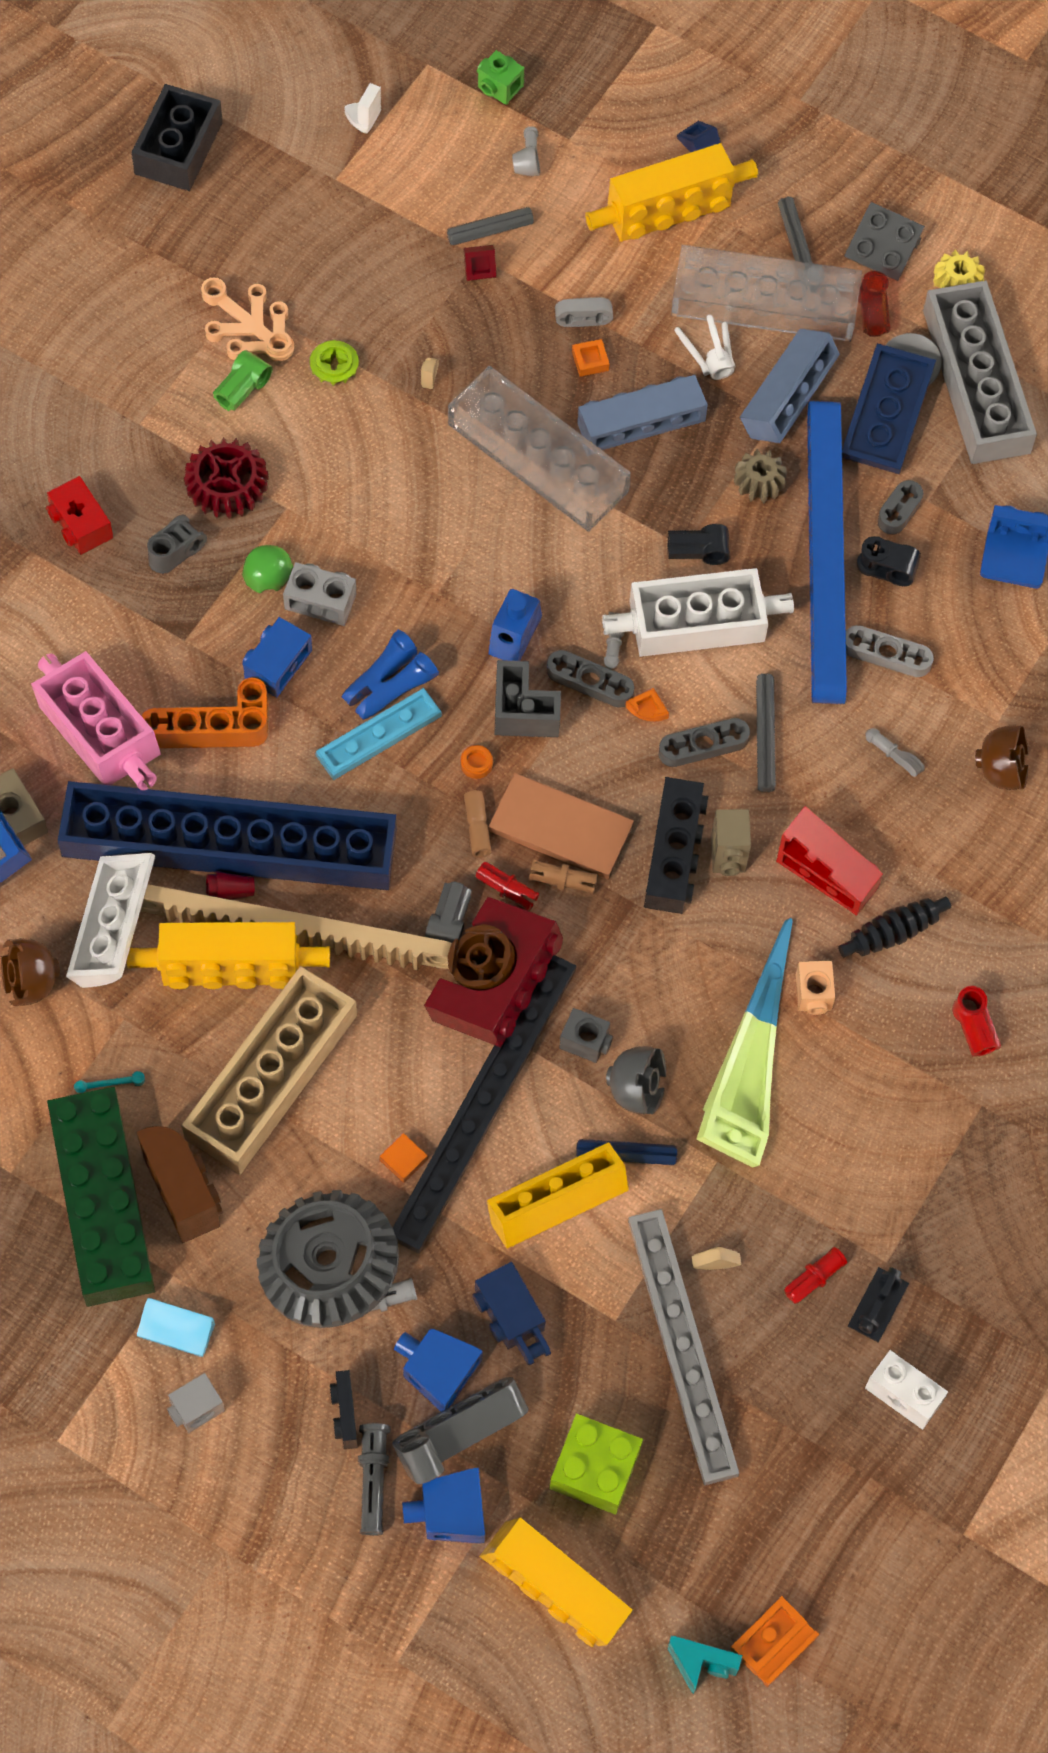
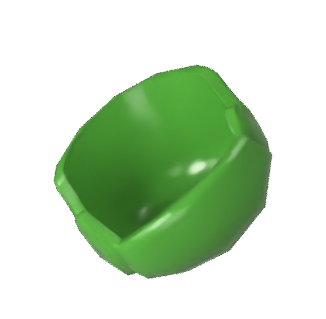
[242,545,293,593]

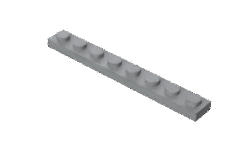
[628,1209,739,1486]

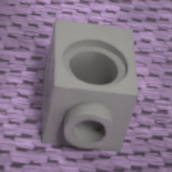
[167,1373,225,1433]

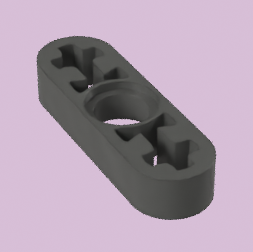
[547,650,634,708]
[658,718,750,767]

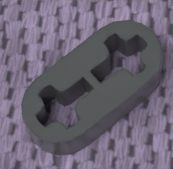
[878,480,923,534]

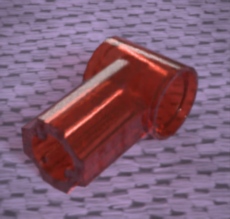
[857,271,890,337]

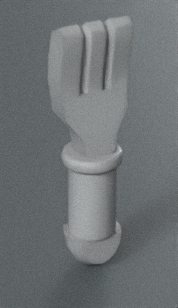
[604,612,625,669]
[865,728,925,777]

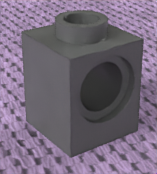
[559,1008,614,1063]

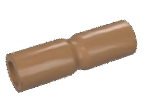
[464,790,492,858]

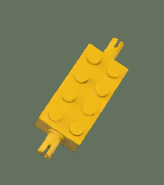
[585,143,758,242]
[127,922,330,989]

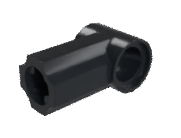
[667,524,730,565]

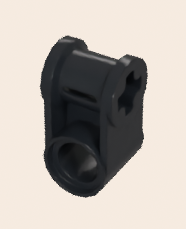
[857,536,921,587]

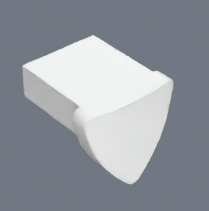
[345,83,381,133]

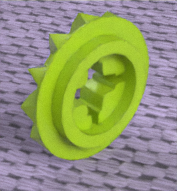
[310,340,359,386]

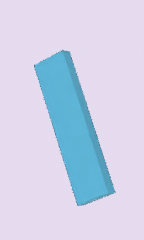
[316,688,442,781]

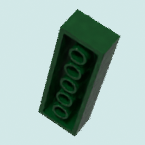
[47,1086,155,1307]

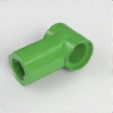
[213,350,273,411]

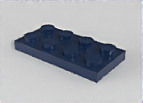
[842,343,936,474]

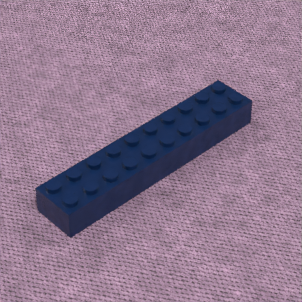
[58,781,397,890]

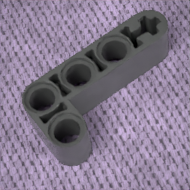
[392,1377,529,1484]

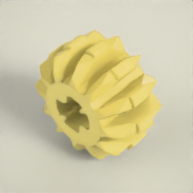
[933,249,985,288]

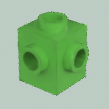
[477,50,524,105]

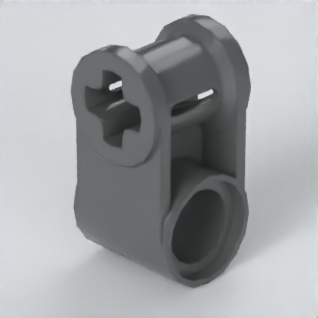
[147,514,207,574]

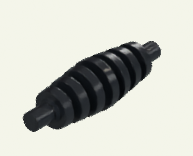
[838,896,951,958]

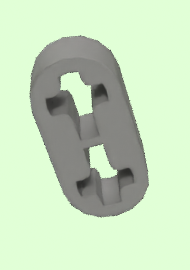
[555,298,613,327]

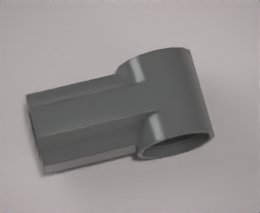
[425,881,472,943]

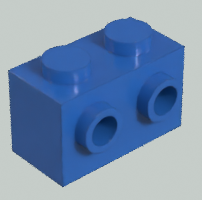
[242,617,312,698]

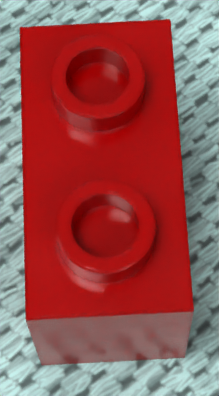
[46,476,113,555]

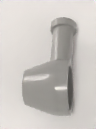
[512,127,540,176]

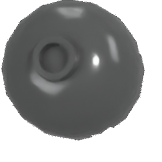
[606,1046,667,1115]

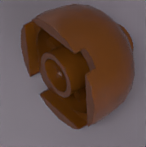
[975,725,1029,790]
[448,924,517,991]
[1,938,60,1007]

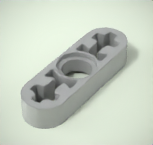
[846,625,934,677]

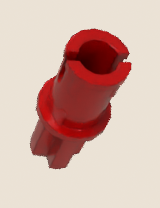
[475,862,540,911]
[784,1247,848,1304]

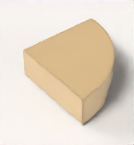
[421,357,439,389]
[692,1247,741,1270]

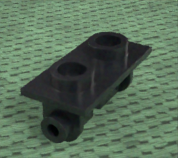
[847,1267,909,1343]

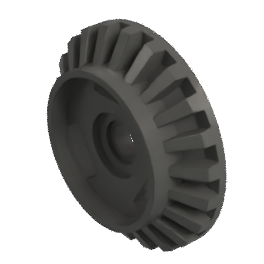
[257,1190,399,1328]

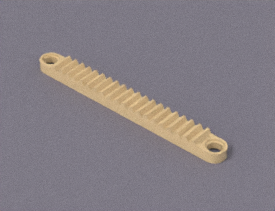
[141,884,452,970]

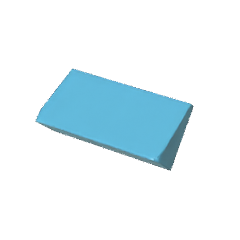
[137,1298,215,1357]

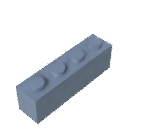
[740,329,840,443]
[577,375,708,454]

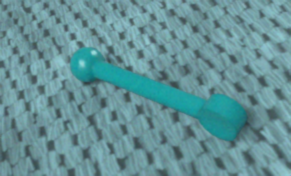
[74,1071,145,1093]

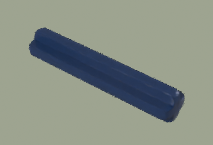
[576,1139,677,1165]

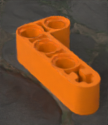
[141,677,268,749]

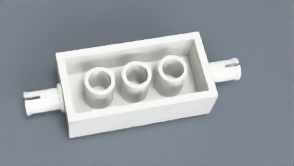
[602,568,794,657]

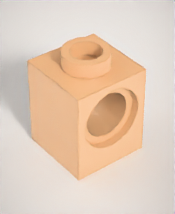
[795,961,835,1015]

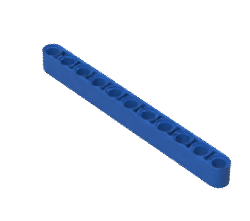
[807,401,847,704]

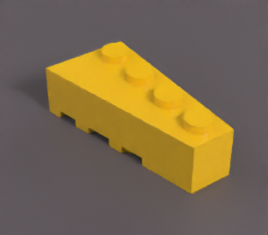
[479,1517,633,1647]

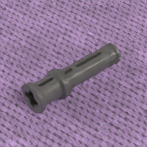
[358,1423,391,1536]

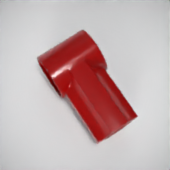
[952,986,1001,1057]

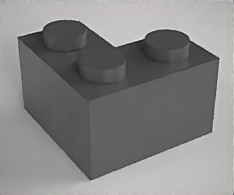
[494,660,561,738]

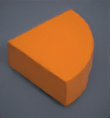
[625,688,669,721]

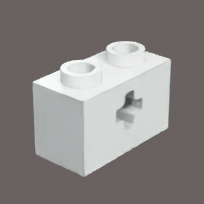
[865,1350,948,1430]

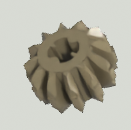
[734,449,787,504]

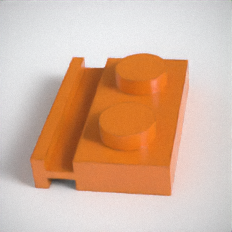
[730,1596,819,1688]

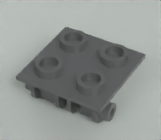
[844,202,925,281]

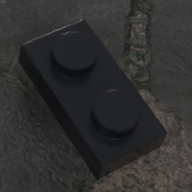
[330,1370,358,1450]

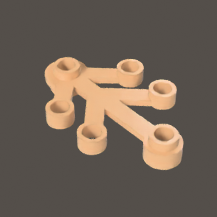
[201,278,295,361]

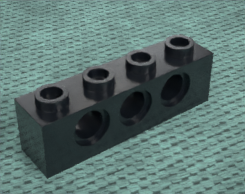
[644,777,709,914]

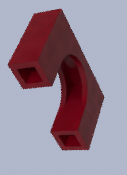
[424,897,563,1048]

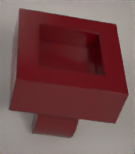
[463,245,497,281]

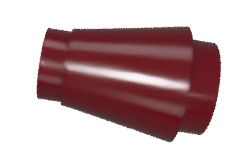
[206,871,255,900]

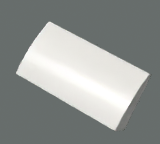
[66,853,155,988]

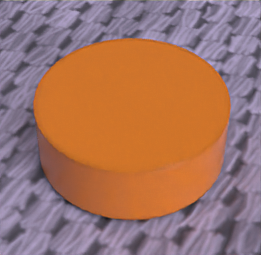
[460,745,493,779]

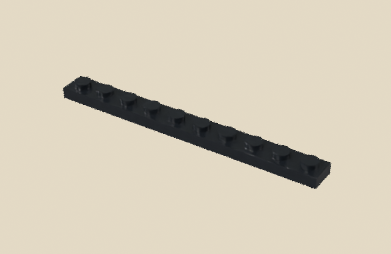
[393,955,576,1254]

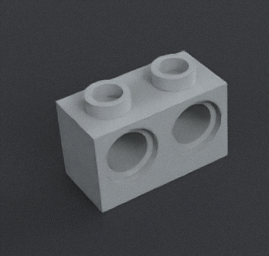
[283,562,356,626]

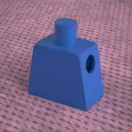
[488,589,542,661]
[394,1329,483,1412]
[402,1468,485,1543]

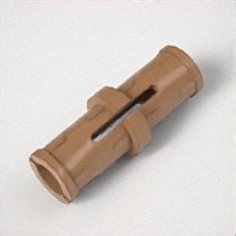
[529,860,598,894]

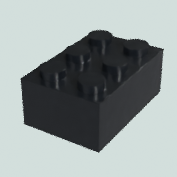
[131,84,223,191]

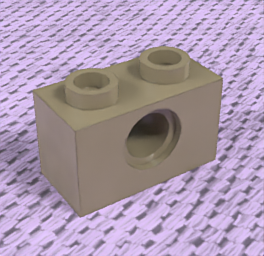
[0,768,48,846]
[711,809,751,876]

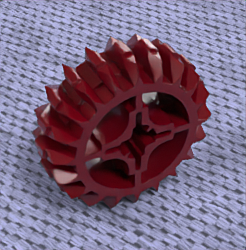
[184,437,269,520]

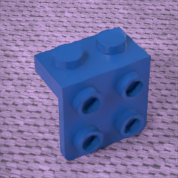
[980,505,1048,589]

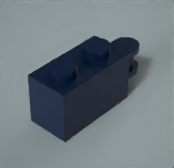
[472,1261,551,1366]

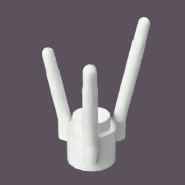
[675,314,736,380]

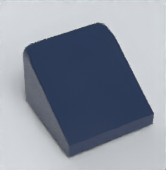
[677,121,721,152]

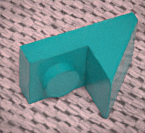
[667,1635,742,1694]

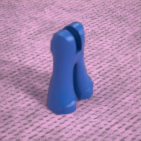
[341,629,439,720]

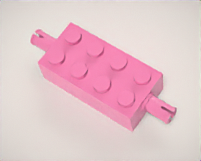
[31,651,161,791]

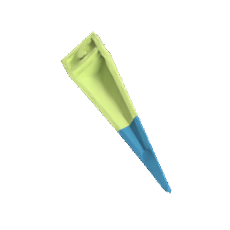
[696,918,793,1168]

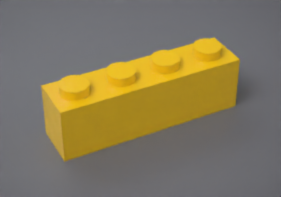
[487,1142,629,1249]

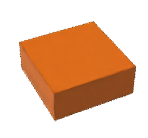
[572,339,610,377]
[379,1133,428,1183]

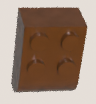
[136,1126,223,1244]

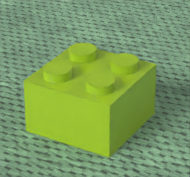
[550,1413,643,1515]

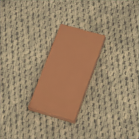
[488,773,634,880]

